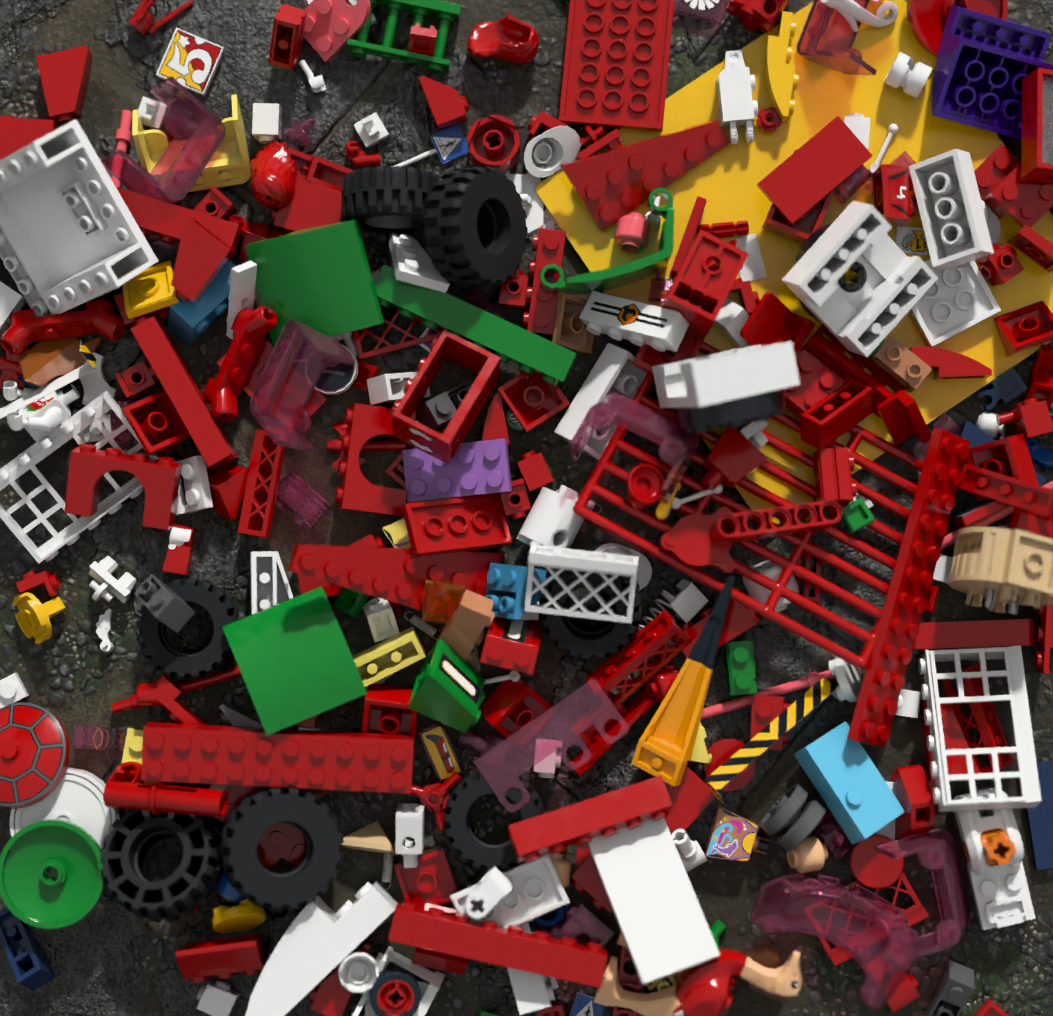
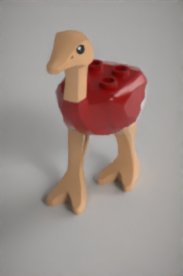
[593,931,802,1016]

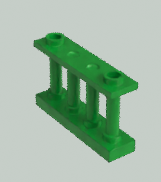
[347,0,461,73]

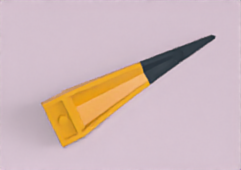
[631,577,735,786]

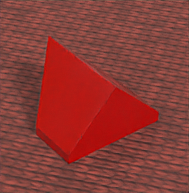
[207,465,249,520]

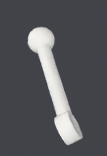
[869,124,898,174]
[671,484,723,509]
[484,670,520,685]

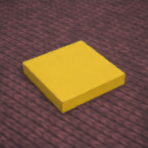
[122,260,179,319]

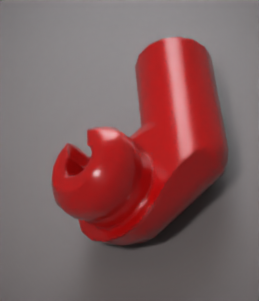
[345,141,381,168]

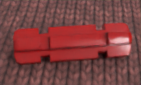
[697,220,749,238]

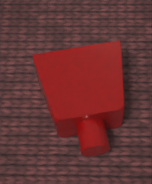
[702,426,768,491]

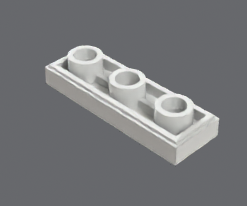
[226,261,257,340]

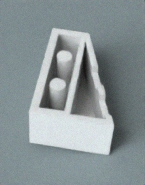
[250,551,293,615]

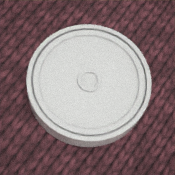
[10,768,120,851]

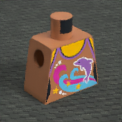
[704,805,770,861]

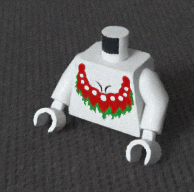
[3,380,80,442]

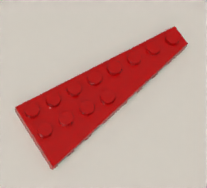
[287,544,503,618]

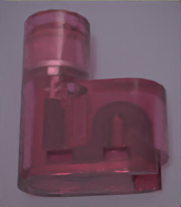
[834,165,872,204]

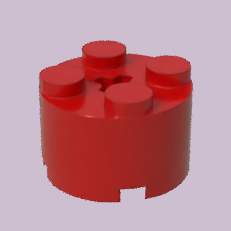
[467,114,520,174]

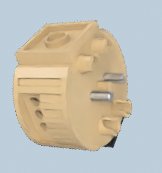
[949,527,1053,614]

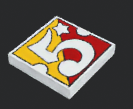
[156,28,225,97]

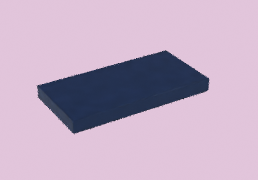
[1025,760,1053,870]

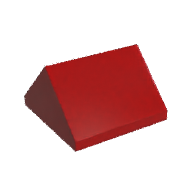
[994,300,1053,356]

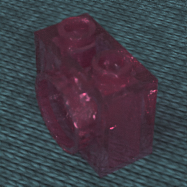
[548,902,614,946]

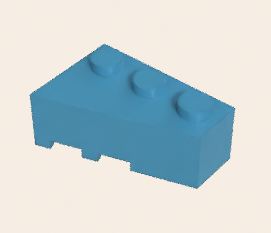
[167,260,236,347]

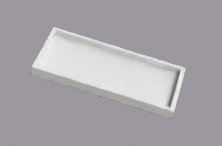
[587,818,720,985]

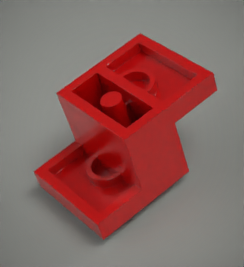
[974,144,1053,228]

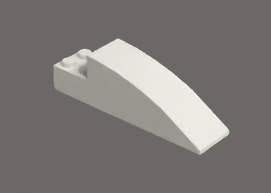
[245,880,398,1016]

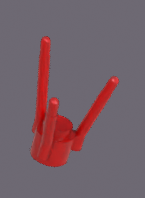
[129,0,193,35]

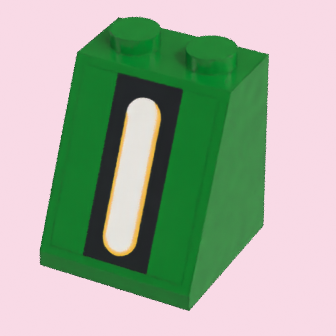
[407,639,486,733]

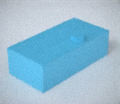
[794,721,905,845]

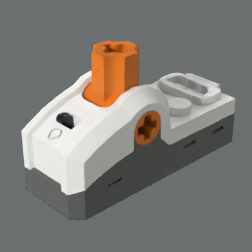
[950,786,1036,930]

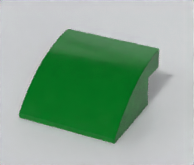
[245,219,384,347]
[222,586,367,735]

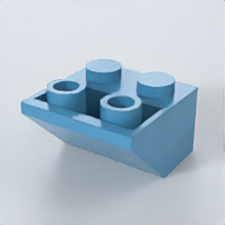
[485,563,547,620]

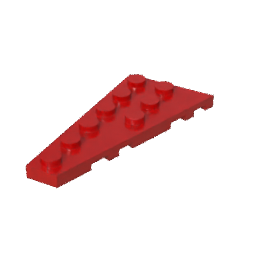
[559,120,731,231]

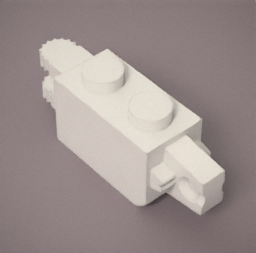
[716,50,758,144]

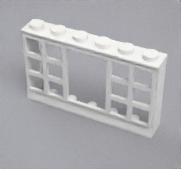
[0,390,159,564]
[918,645,1041,812]

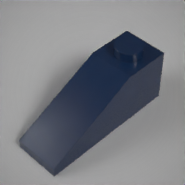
[0,907,55,991]

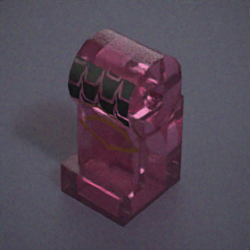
[72,723,126,751]

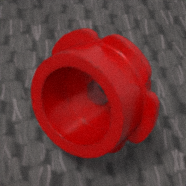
[756,107,782,133]

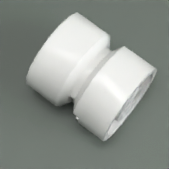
[884,52,932,98]

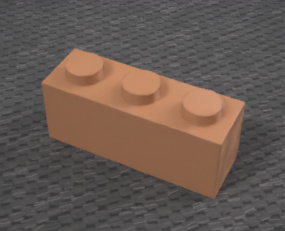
[435,588,495,664]

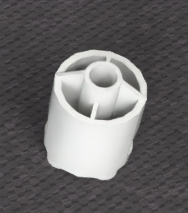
[516,485,584,549]

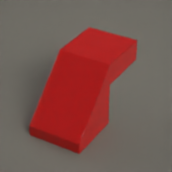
[1024,344,1053,409]

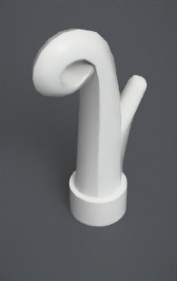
[821,0,898,32]

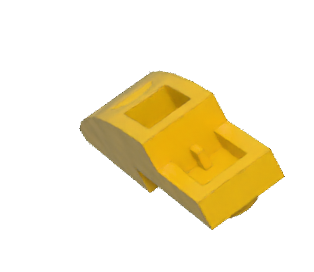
[764,11,799,123]

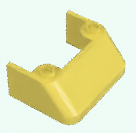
[132,94,251,196]

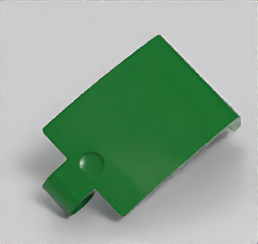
[540,188,674,295]

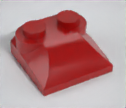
[497,372,570,433]

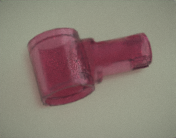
[458,730,513,769]

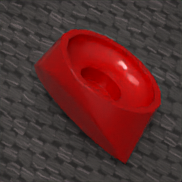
[627,464,665,511]

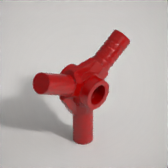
[408,771,462,830]

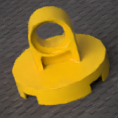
[13,592,66,644]

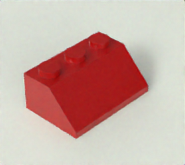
[175,933,266,983]

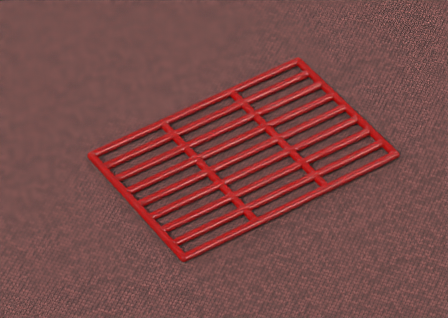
[573,341,924,669]

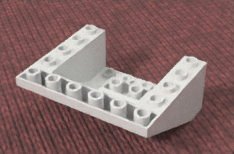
[0,119,158,317]

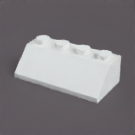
[554,343,647,461]

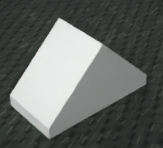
[714,298,750,347]

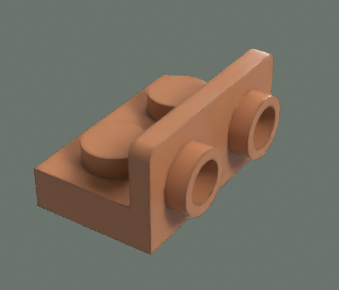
[872,336,932,393]

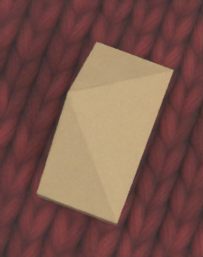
[341,821,397,855]

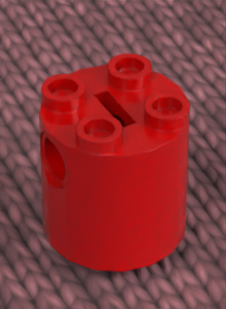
[725,0,790,33]

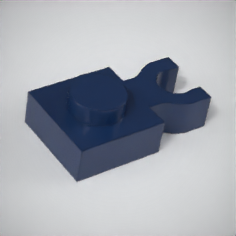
[977,367,1028,411]

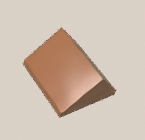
[552,292,594,354]

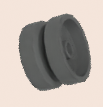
[759,783,826,852]

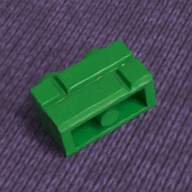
[724,640,757,695]

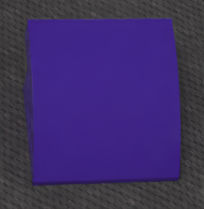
[931,4,1053,140]

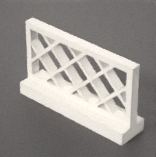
[524,545,639,623]

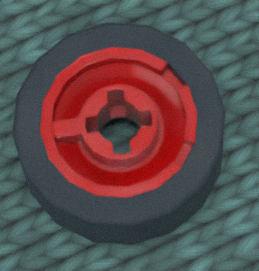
[369,967,421,1016]

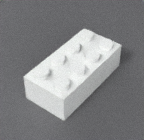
[909,149,994,270]

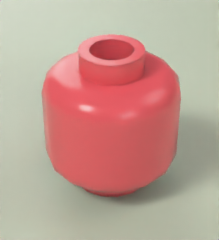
[614,212,651,254]

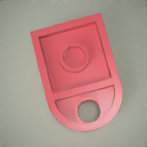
[304,0,371,62]

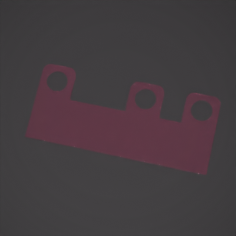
[474,678,629,812]

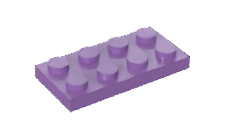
[402,438,512,503]

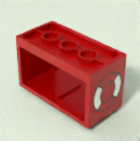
[390,330,501,465]

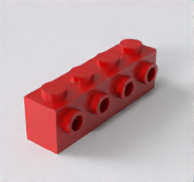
[522,228,566,339]

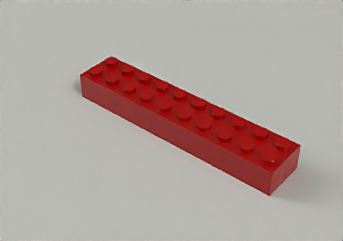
[141,722,415,794]

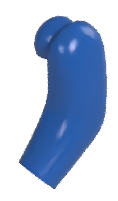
[1026,438,1053,469]

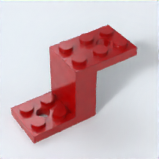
[632,229,749,376]

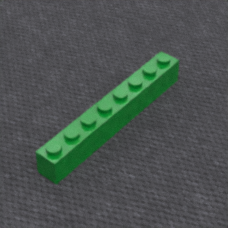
[374,265,577,386]

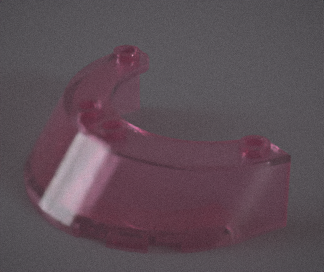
[750,873,920,1010]

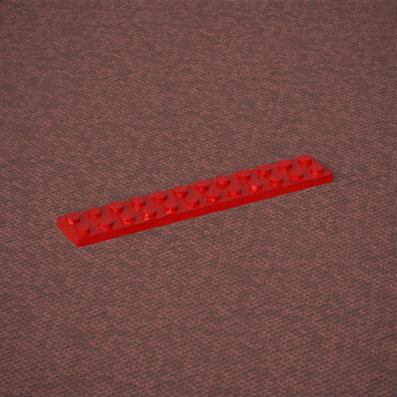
[847,428,970,747]

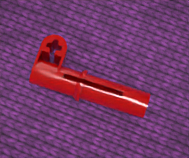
[103,761,228,817]

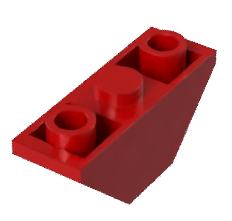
[895,764,935,844]

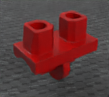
[576,125,623,161]

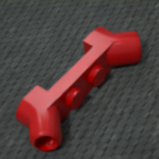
[1,300,125,355]
[203,306,278,422]
[137,674,223,726]

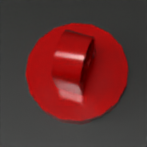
[703,738,755,791]

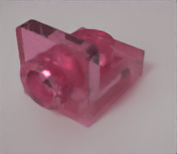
[813,812,856,860]

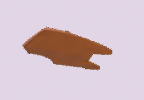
[19,337,101,387]

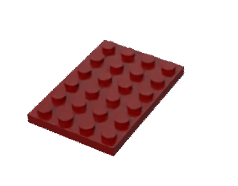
[559,0,674,132]

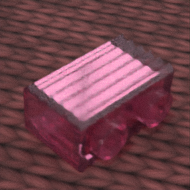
[275,470,333,529]

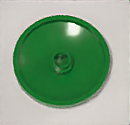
[0,819,106,929]

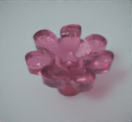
[283,118,315,146]

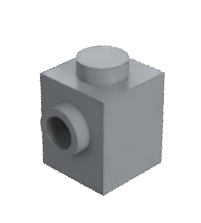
[196,979,240,1016]

